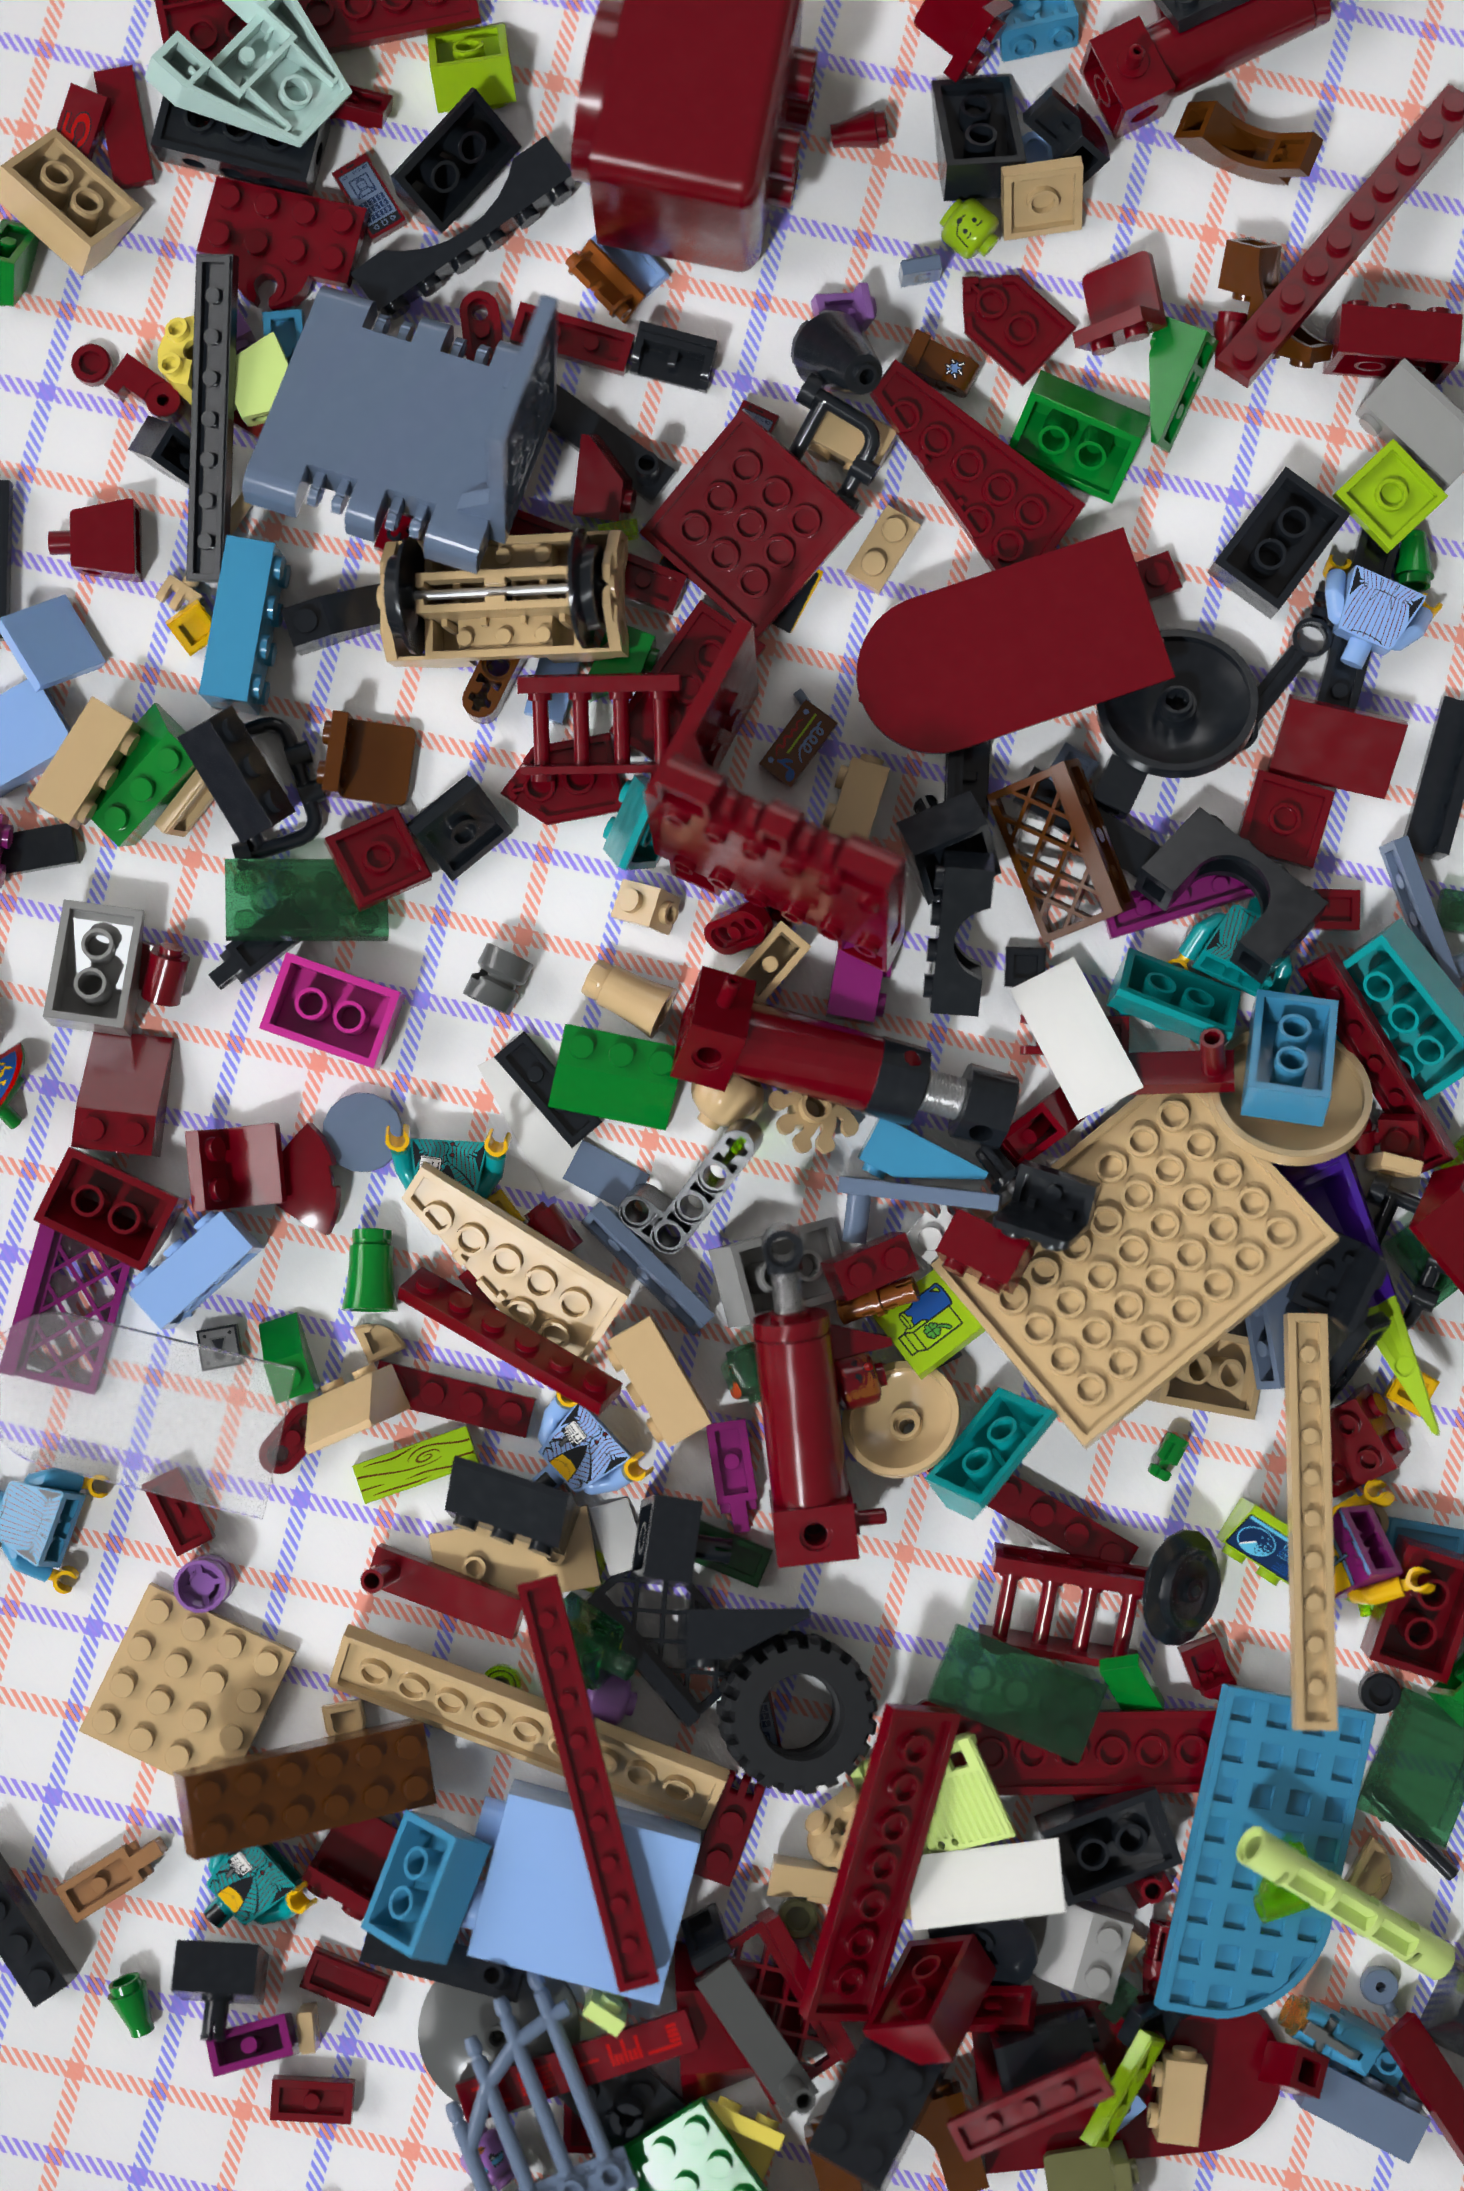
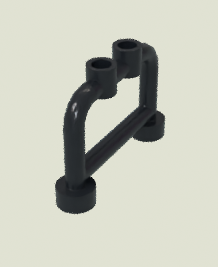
[789,373,880,510]
[231,717,327,874]
[1365,1172,1448,1330]

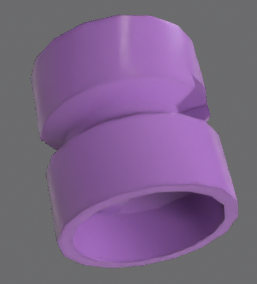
[173,1554,235,1613]

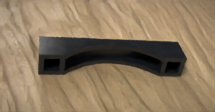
[351,136,575,320]

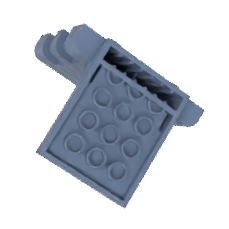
[242,285,558,574]

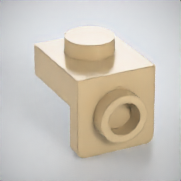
[610,879,681,935]

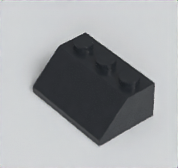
[391,87,522,234]
[177,705,295,843]
[445,1455,580,1558]

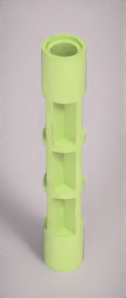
[1236,1826,1456,1980]

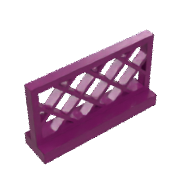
[0,1224,131,1394]

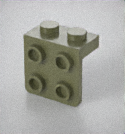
[1043,2140,1140,2191]

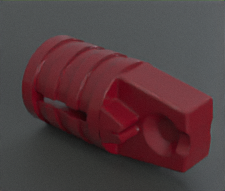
[1142,1918,1171,1996]

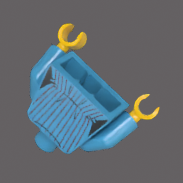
[0,1468,111,1594]

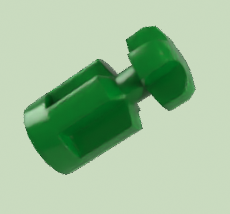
[1148,1431,1189,1482]

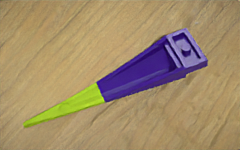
[1271,1151,1440,1436]

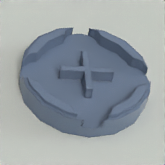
[323,1093,403,1172]

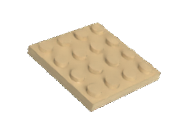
[79,1582,296,1776]

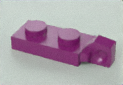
[706,1418,758,1534]

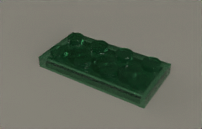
[224,859,389,941]
[926,1623,1109,1763]

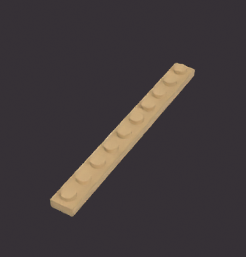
[1283,1313,1338,1731]

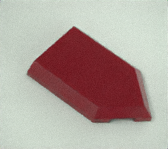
[962,275,1077,387]
[500,732,622,826]

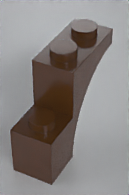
[1218,237,1334,368]

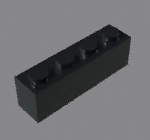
[0,1853,79,2008]

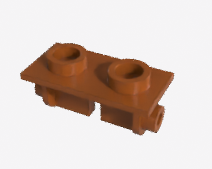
[565,239,646,324]

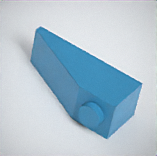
[858,1118,989,1180]

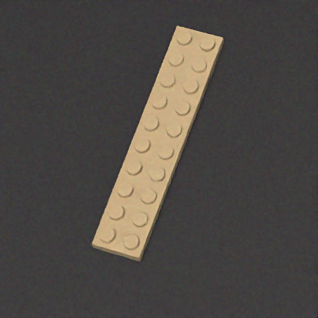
[328,1624,730,1830]

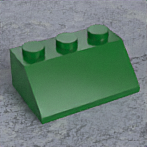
[1009,370,1150,504]
[91,703,196,847]
[548,1024,678,1131]

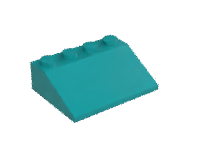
[1297,917,1464,1101]

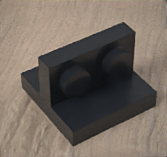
[406,775,514,882]

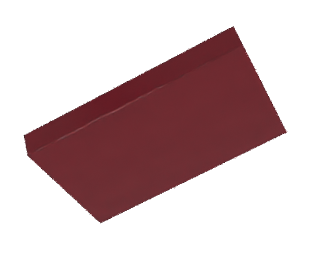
[1267,694,1408,799]

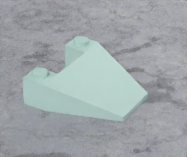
[144,0,352,148]

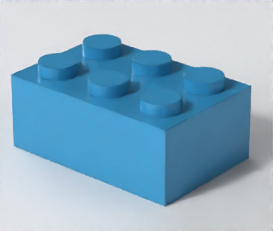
[1240,989,1339,1127]
[361,1809,491,1965]

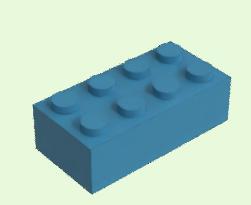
[199,535,291,715]

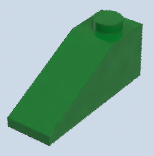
[1149,316,1219,453]

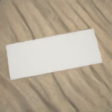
[1010,957,1144,1120]
[477,1041,603,1199]
[910,1838,1066,1931]

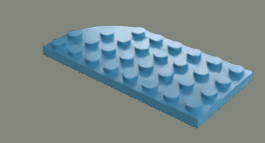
[1154,1683,1376,2019]

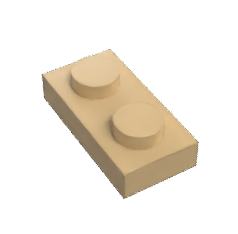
[845,504,921,595]

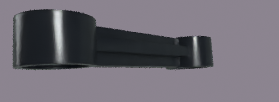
[1240,617,1332,753]

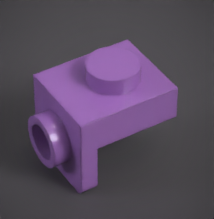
[811,282,877,332]

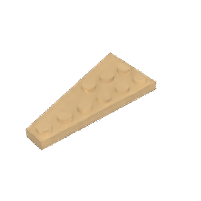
[402,1161,631,1361]

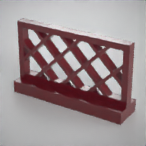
[690,1907,857,2106]

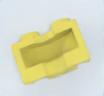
[157,316,194,405]

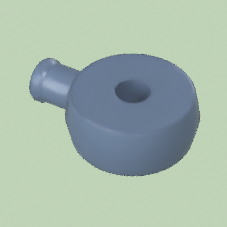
[1360,1966,1399,2017]

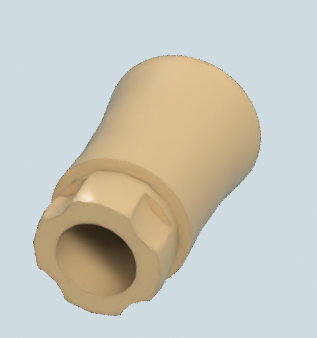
[581,959,677,1039]

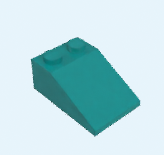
[603,775,660,871]

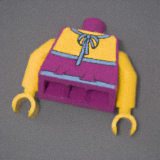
[1332,1479,1436,1605]

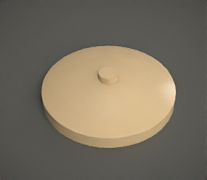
[1208,1031,1373,1166]

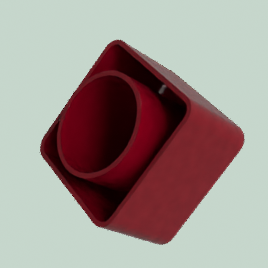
[571,0,818,273]

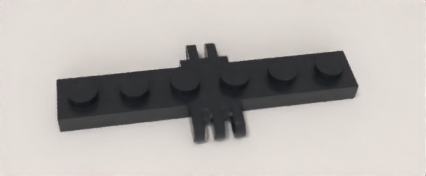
[1310,527,1400,709]

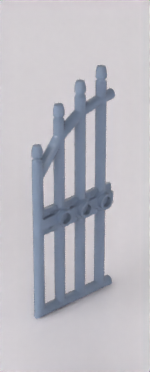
[445,1971,639,2191]

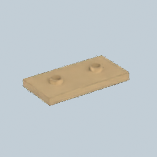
[428,1504,602,1615]

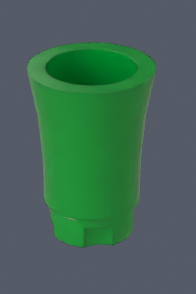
[341,1228,398,1313]

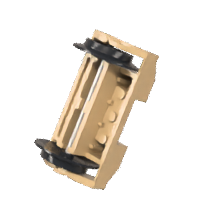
[376,528,629,668]

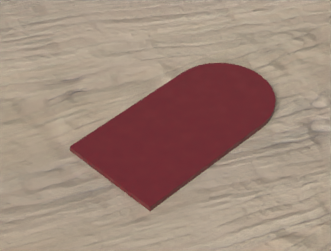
[856,527,1175,754]
[972,1993,1280,2174]

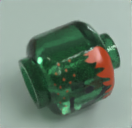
[721,1342,761,1405]

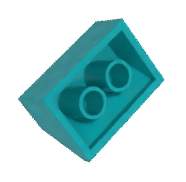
[1106,948,1241,1045]
[925,1387,1058,1520]

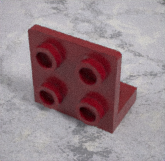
[185,1123,287,1212]

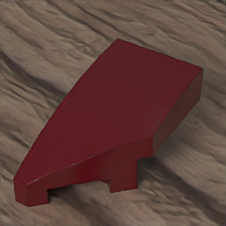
[1177,1633,1237,1700]

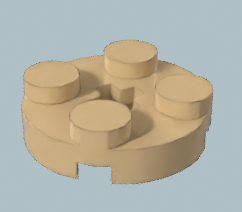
[805,1786,861,1870]

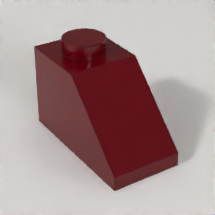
[573,434,637,521]
[1000,1086,1087,1167]

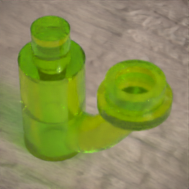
[1253,1841,1311,1924]

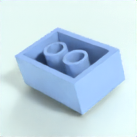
[128,1211,264,1330]

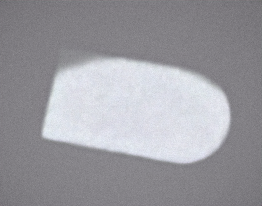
[0,1312,296,1520]

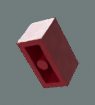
[935,1208,1035,1295]
[820,1232,920,1301]

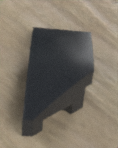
[1116,2000,1194,2048]

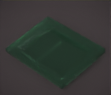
[1356,1687,1464,1848]

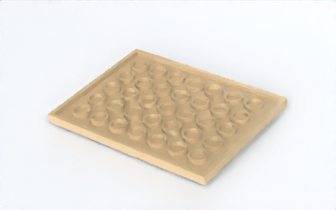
[930,1093,1339,1449]

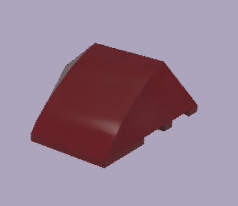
[674,1940,801,2103]

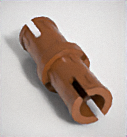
[836,1276,920,1325]

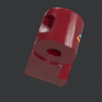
[104,353,185,424]

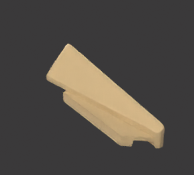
[767,1854,912,1920]

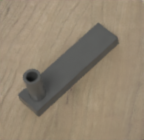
[693,1956,819,2117]

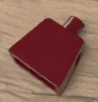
[48,498,143,582]

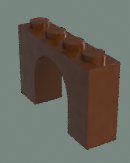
[804,2079,989,2191]

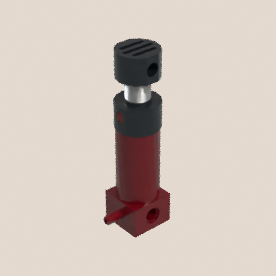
[670,965,1019,1150]

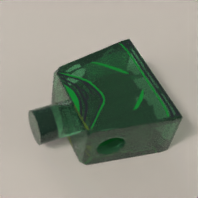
[564,1591,638,1690]

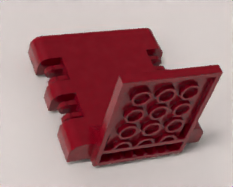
[644,618,907,973]

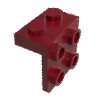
[914,0,1014,83]
[1072,251,1167,356]
[1330,1383,1411,1498]
[301,1817,398,1921]

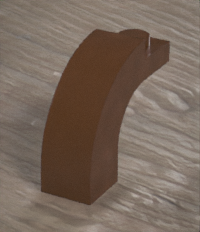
[1174,101,1323,185]

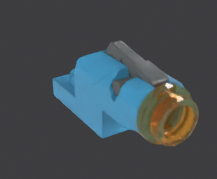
[1278,1994,1403,2088]

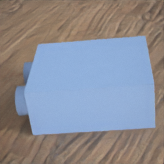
[461,1779,701,2005]

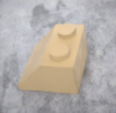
[305,1363,411,1455]

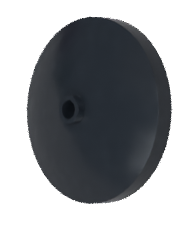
[1096,629,1259,778]

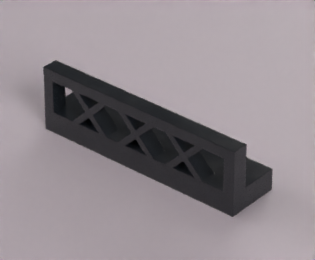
[1403,695,1464,861]

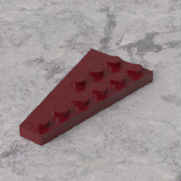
[869,359,1086,571]

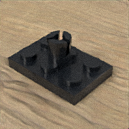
[558,2066,690,2149]

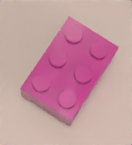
[259,952,406,1071]

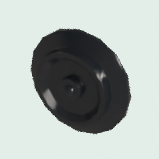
[1142,1529,1221,1646]
[928,1918,1038,1986]

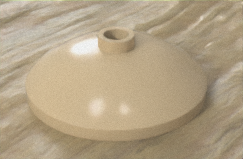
[842,1361,961,1478]

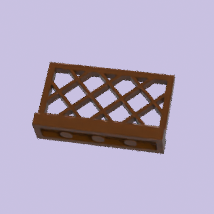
[986,758,1137,944]

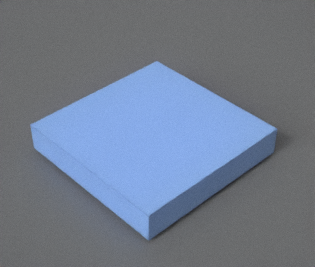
[0,594,106,692]

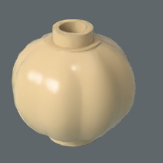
[691,1074,764,1131]

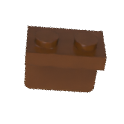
[317,710,417,806]

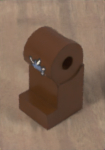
[901,329,980,398]

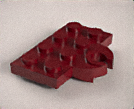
[196,176,370,311]

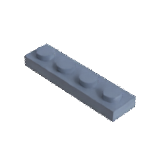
[581,1201,715,1336]

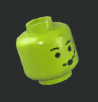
[939,198,999,259]

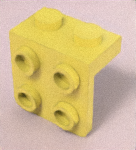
[707,2095,786,2181]

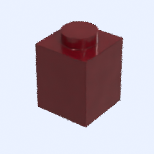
[1257,2040,1330,2099]

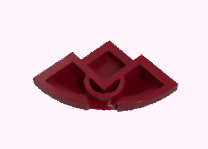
[276,1123,341,1235]

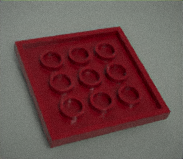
[639,409,863,639]

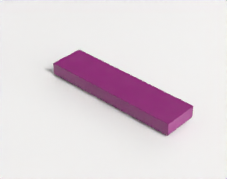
[1099,875,1255,940]

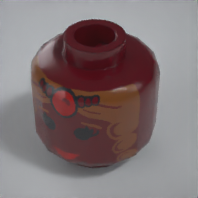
[835,1353,888,1411]

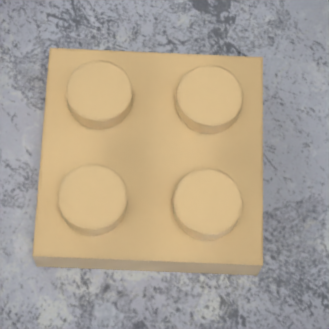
[1001,155,1084,241]

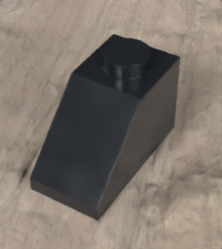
[128,415,190,489]

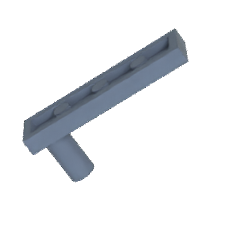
[1379,835,1464,988]
[837,1176,1003,1244]

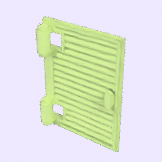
[850,1732,1017,1855]

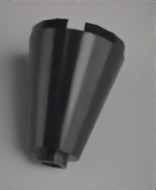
[791,310,882,395]

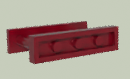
[517,672,682,782]
[978,1542,1148,1667]

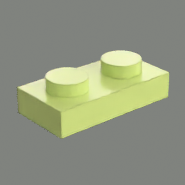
[582,1988,629,2037]

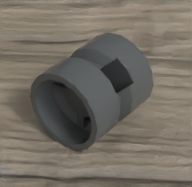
[463,943,534,1016]

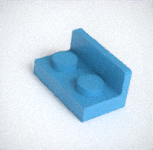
[999,0,1079,62]

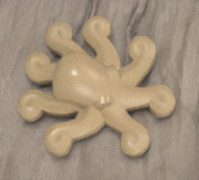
[767,1090,859,1154]

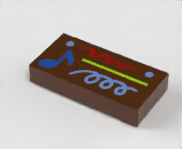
[759,699,839,788]

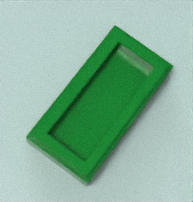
[1099,1654,1165,1710]

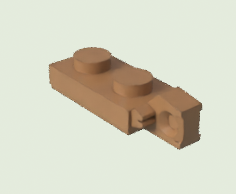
[55,1836,169,1923]

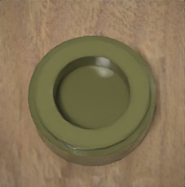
[777,1897,818,1939]

